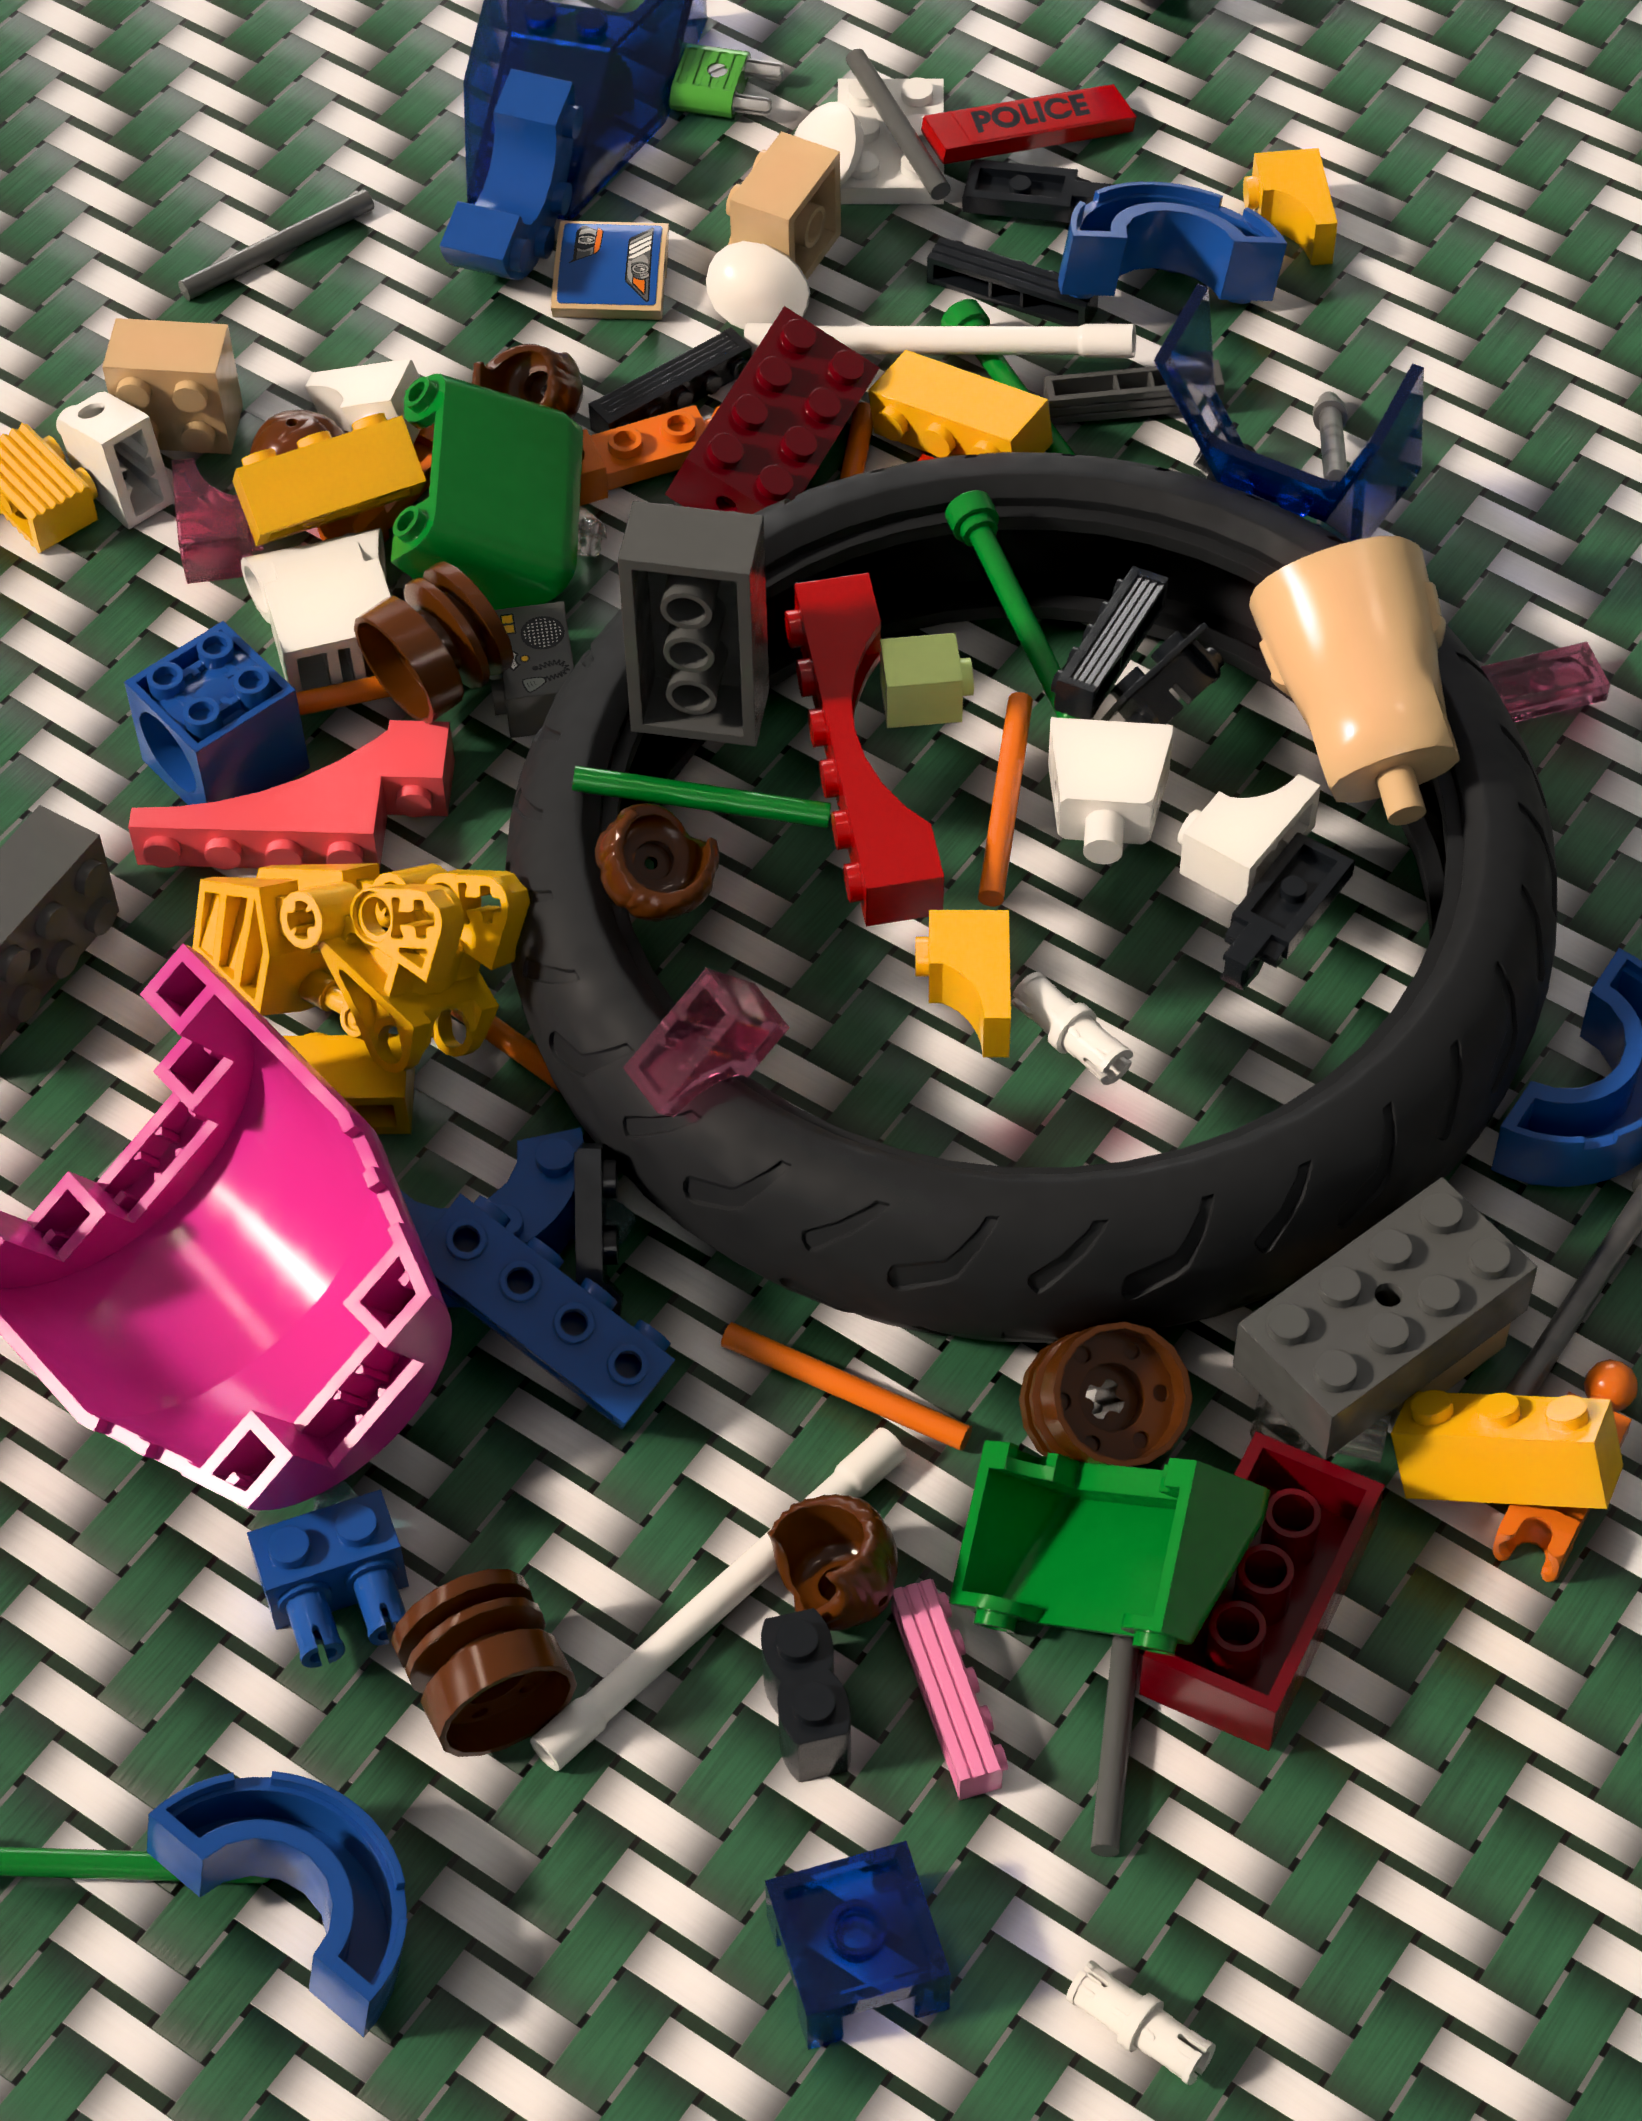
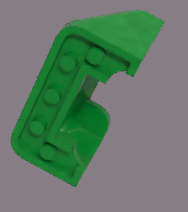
[391,374,583,610]
[949,1440,1271,1656]

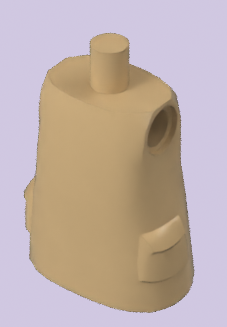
[1249,536,1460,825]

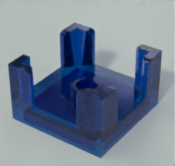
[765,1841,951,2050]

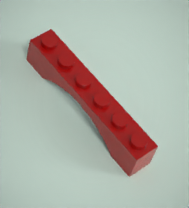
[785,573,944,927]

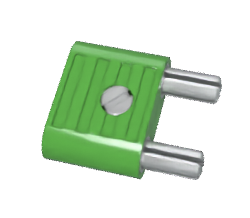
[670,43,784,119]

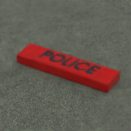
[921,84,1137,164]

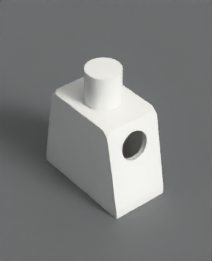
[56,392,176,529]
[1048,717,1173,864]

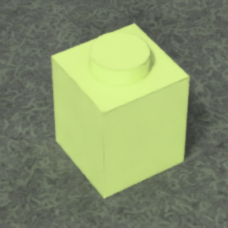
[880,633,974,728]

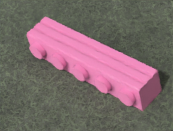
[891,1579,1008,1801]

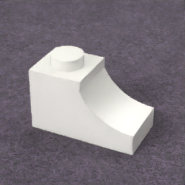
[305,358,421,444]
[1178,774,1321,905]

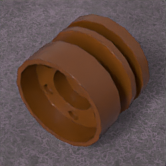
[354,561,514,723]
[1019,1322,1192,1467]
[391,1569,577,1757]

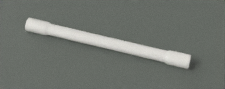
[744,323,1136,358]
[530,1427,907,1771]

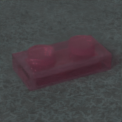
[1480,642,1610,722]

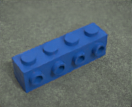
[421,1193,675,1430]

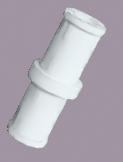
[1012,972,1133,1085]
[1066,1960,1216,2085]

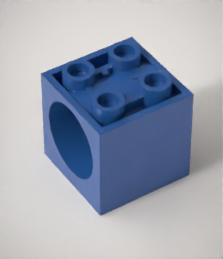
[124,621,310,805]

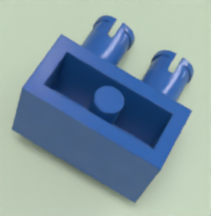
[247,1489,409,1668]

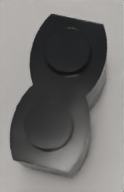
[761,1608,851,1782]

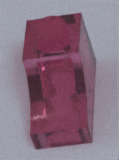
[171,458,264,584]
[623,968,790,1117]

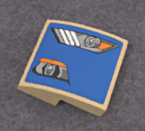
[551,221,669,320]

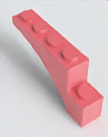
[128,720,455,870]

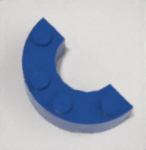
[440,68,583,280]
[1058,181,1287,304]
[1491,948,1642,1187]
[400,1127,584,1307]
[147,1771,408,2038]

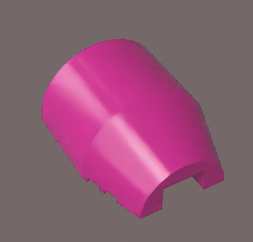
[0,943,452,1510]

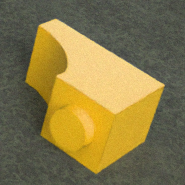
[1243,148,1338,265]
[915,910,1011,1058]

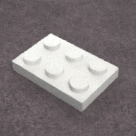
[838,78,944,204]

